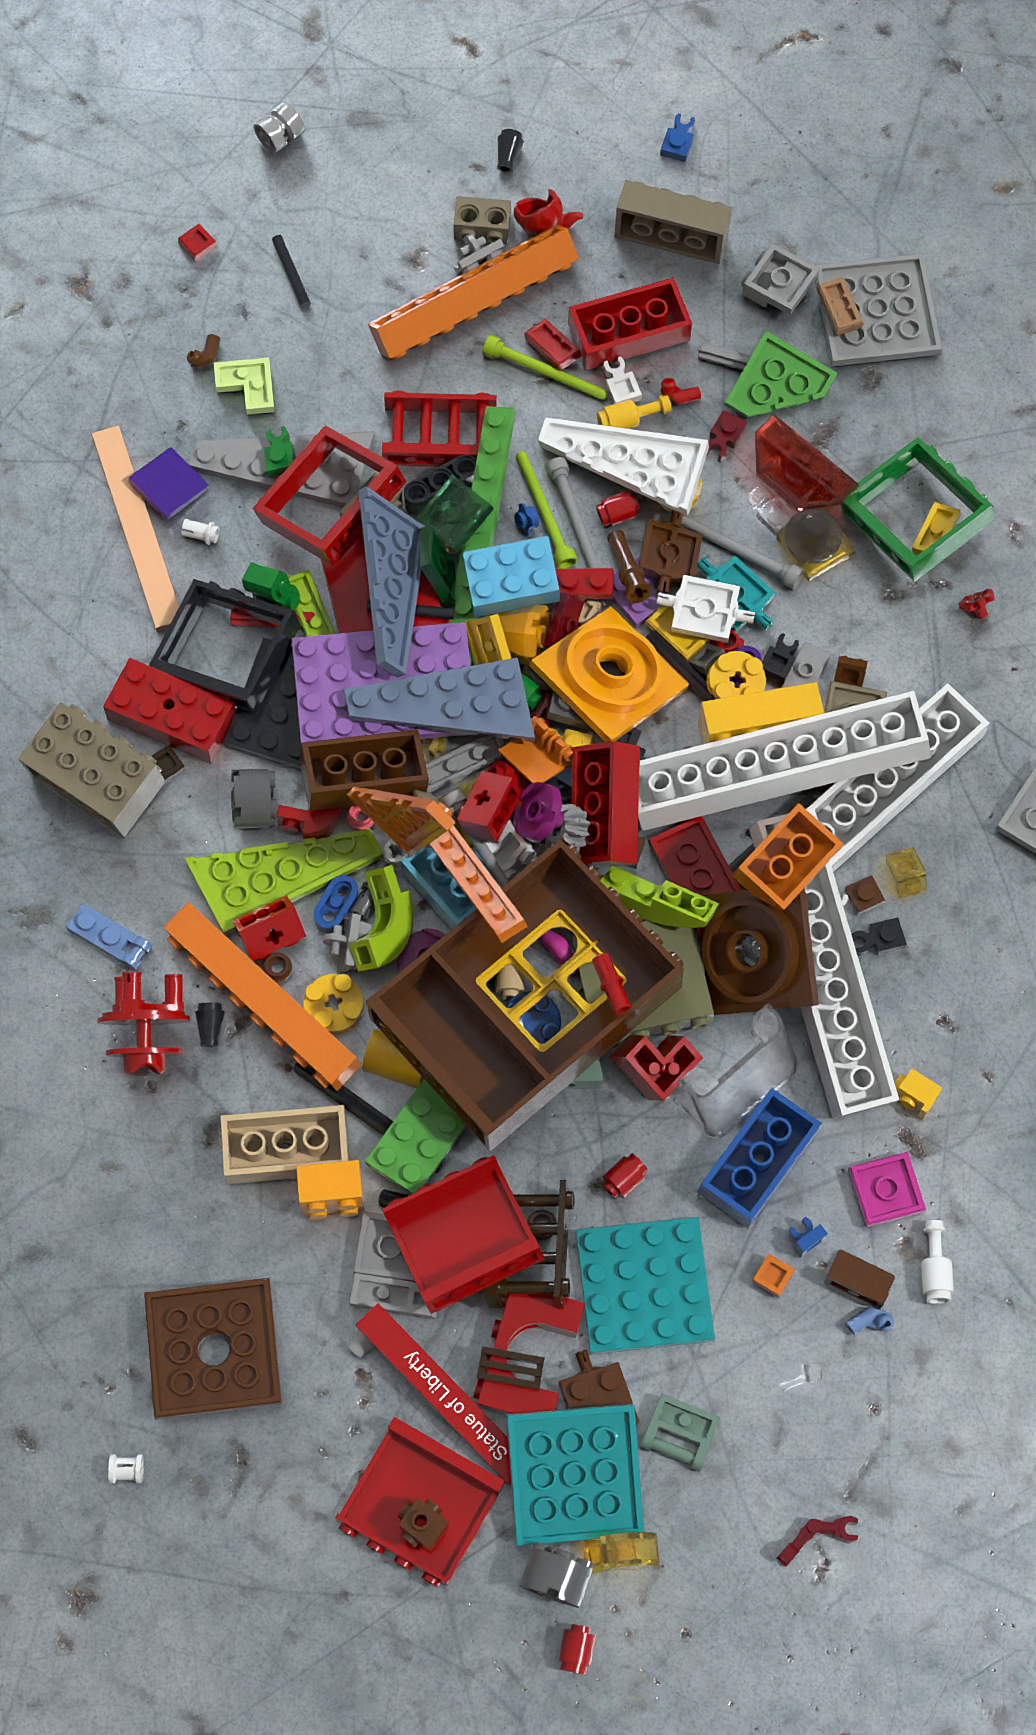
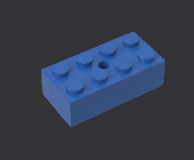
[698,1087,822,1228]

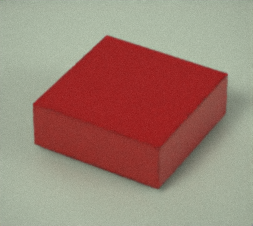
[178,224,217,262]

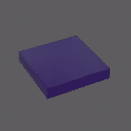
[128,447,209,521]

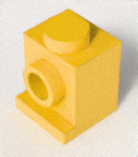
[895,1068,943,1120]

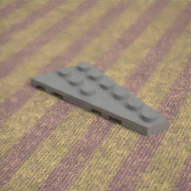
[189,431,375,507]

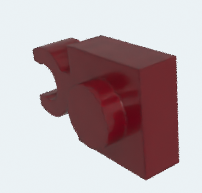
[707,410,748,462]

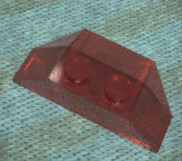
[755,414,859,511]

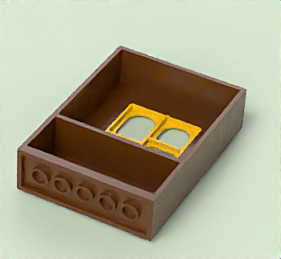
[366,839,684,1152]

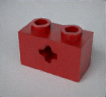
[457,771,522,842]
[232,895,306,961]

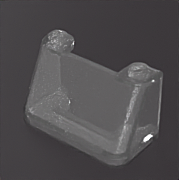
[673,1003,798,1139]

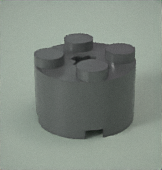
[231,769,277,829]
[520,1542,595,1608]

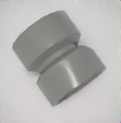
[253,102,305,154]

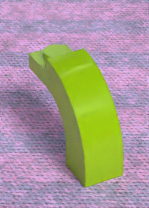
[349,865,413,972]

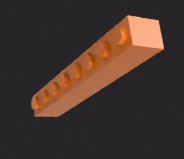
[368,225,579,359]
[163,902,362,1091]

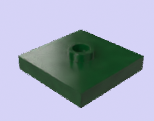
[420,525,455,606]

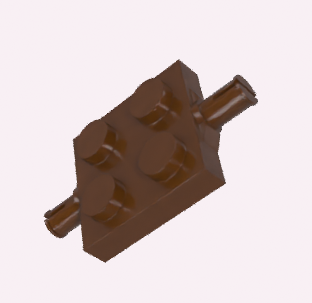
[638,510,703,594]
[558,1349,640,1424]

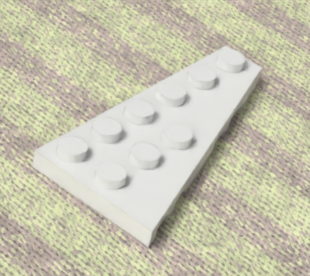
[538,417,709,516]

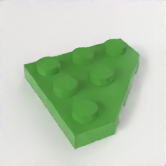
[724,331,837,418]

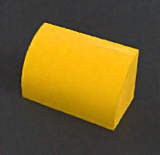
[362,1029,423,1088]

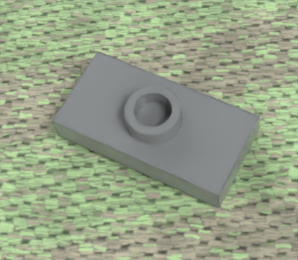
[782,642,831,688]

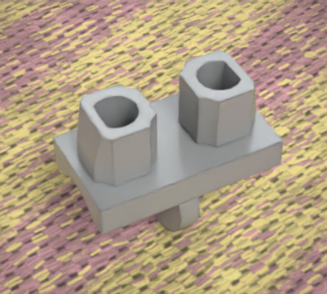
[454,234,504,275]
[323,913,373,973]

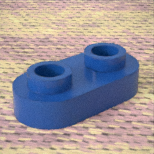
[314,875,359,932]

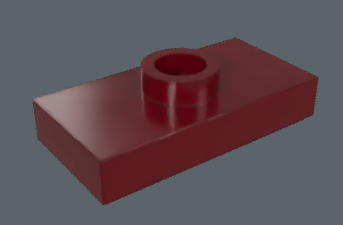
[543,592,584,649]

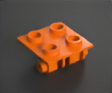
[498,716,573,784]

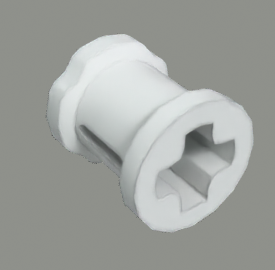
[384,839,407,872]
[108,1454,144,1484]

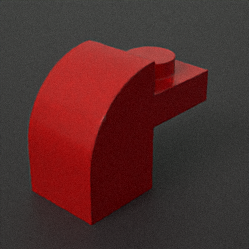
[276,805,343,839]

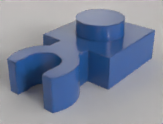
[660,113,695,162]

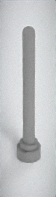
[544,457,601,568]
[681,515,804,590]
[441,789,509,887]

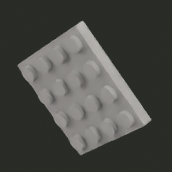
[815,253,942,366]

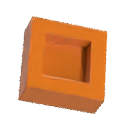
[752,1253,796,1298]

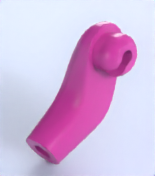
[537,930,580,975]

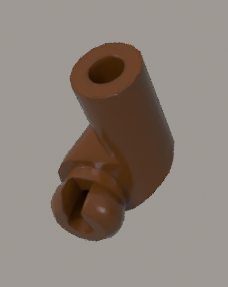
[187,334,221,369]

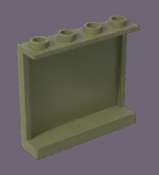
[572,921,714,1048]

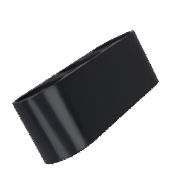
[404,455,477,516]

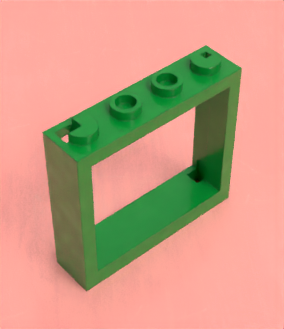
[839,437,994,582]

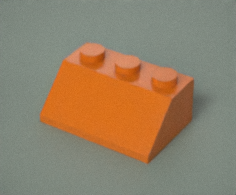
[732,803,844,911]

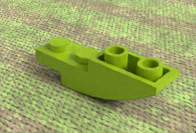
[600,865,719,928]

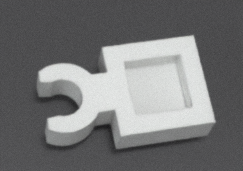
[603,357,642,404]

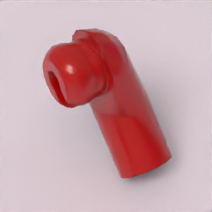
[660,378,701,405]

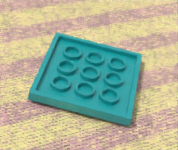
[576,1217,715,1355]
[506,1403,644,1546]

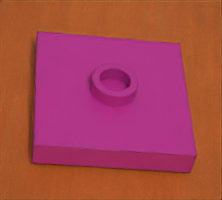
[848,1151,926,1228]

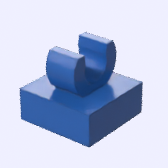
[789,1217,828,1258]

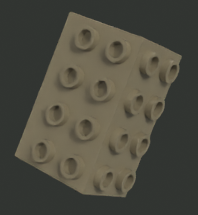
[18,702,166,838]

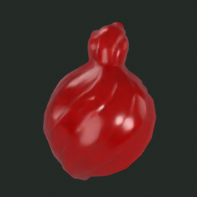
[513,189,584,234]

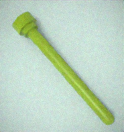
[482,334,608,400]
[516,451,578,569]

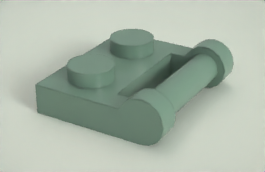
[641,1393,720,1472]

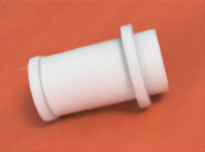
[181,519,220,545]

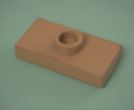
[817,277,863,336]

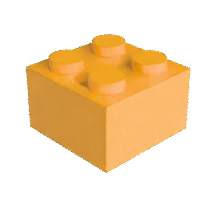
[296,1160,364,1220]

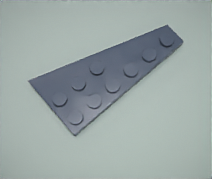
[359,486,425,678]
[344,658,535,742]

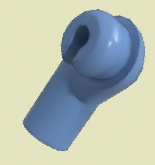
[845,1307,894,1335]

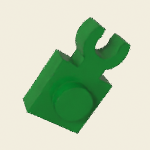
[264,426,295,477]

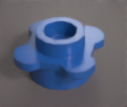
[514,503,539,536]

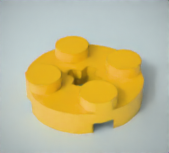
[707,651,766,699]
[303,974,364,1035]

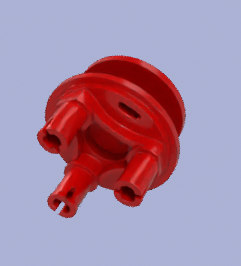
[97,972,190,1075]

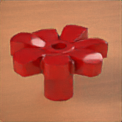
[958,589,995,619]

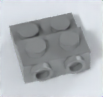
[741,243,820,315]

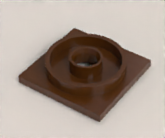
[700,888,819,1015]
[144,1278,282,1420]

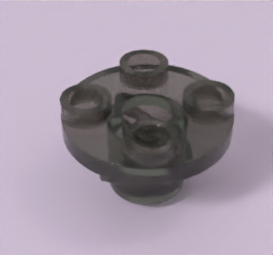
[784,509,842,564]

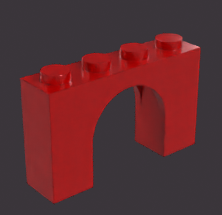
[473,1294,585,1416]

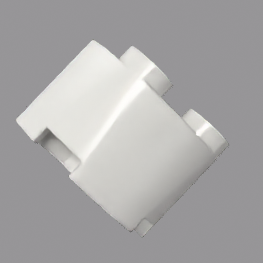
[475,819,536,881]

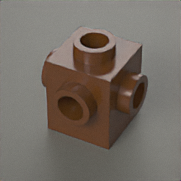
[398,1498,449,1552]

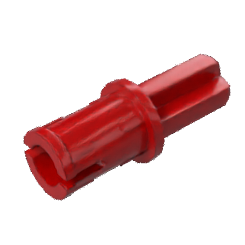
[592,953,632,1015]

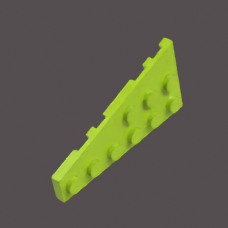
[184,829,384,936]

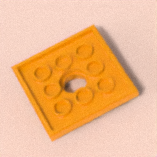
[529,606,690,742]

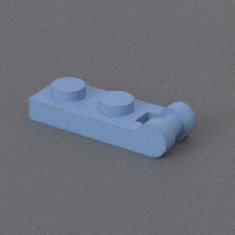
[66,903,153,971]

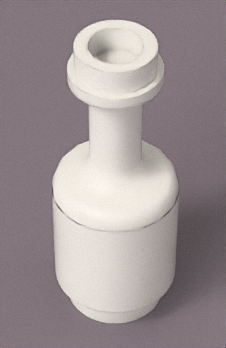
[921,1220,954,1304]

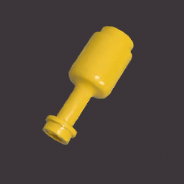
[597,395,672,429]

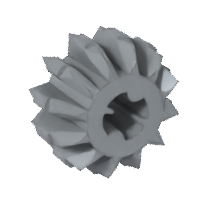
[545,804,591,852]

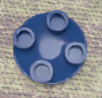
[505,991,561,1044]

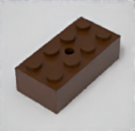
[300,729,429,811]

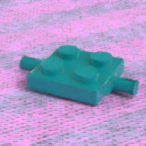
[697,556,776,632]

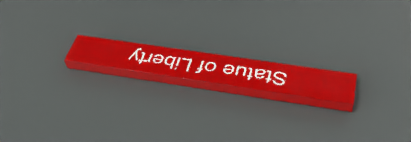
[355,1303,512,1489]

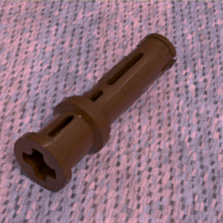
[607,529,651,603]

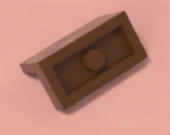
[824,1250,895,1309]

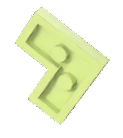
[214,357,275,415]

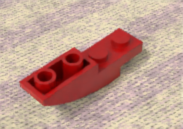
[553,564,614,603]

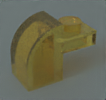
[582,1532,660,1574]

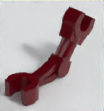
[776,1516,858,1567]

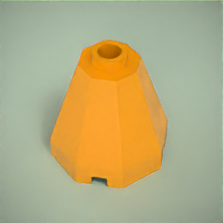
[497,605,551,666]

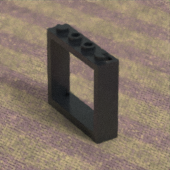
[149,579,301,713]

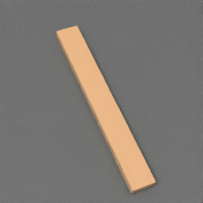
[92,425,179,632]

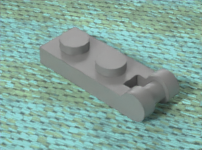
[349,1273,437,1319]

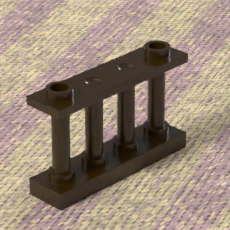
[485,1180,575,1308]

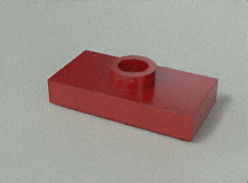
[524,318,581,371]

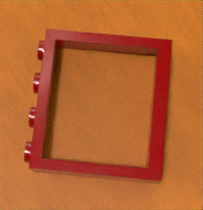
[252,425,406,567]

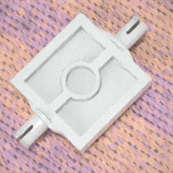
[656,575,755,643]

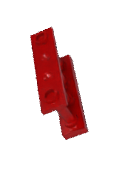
[382,390,497,467]

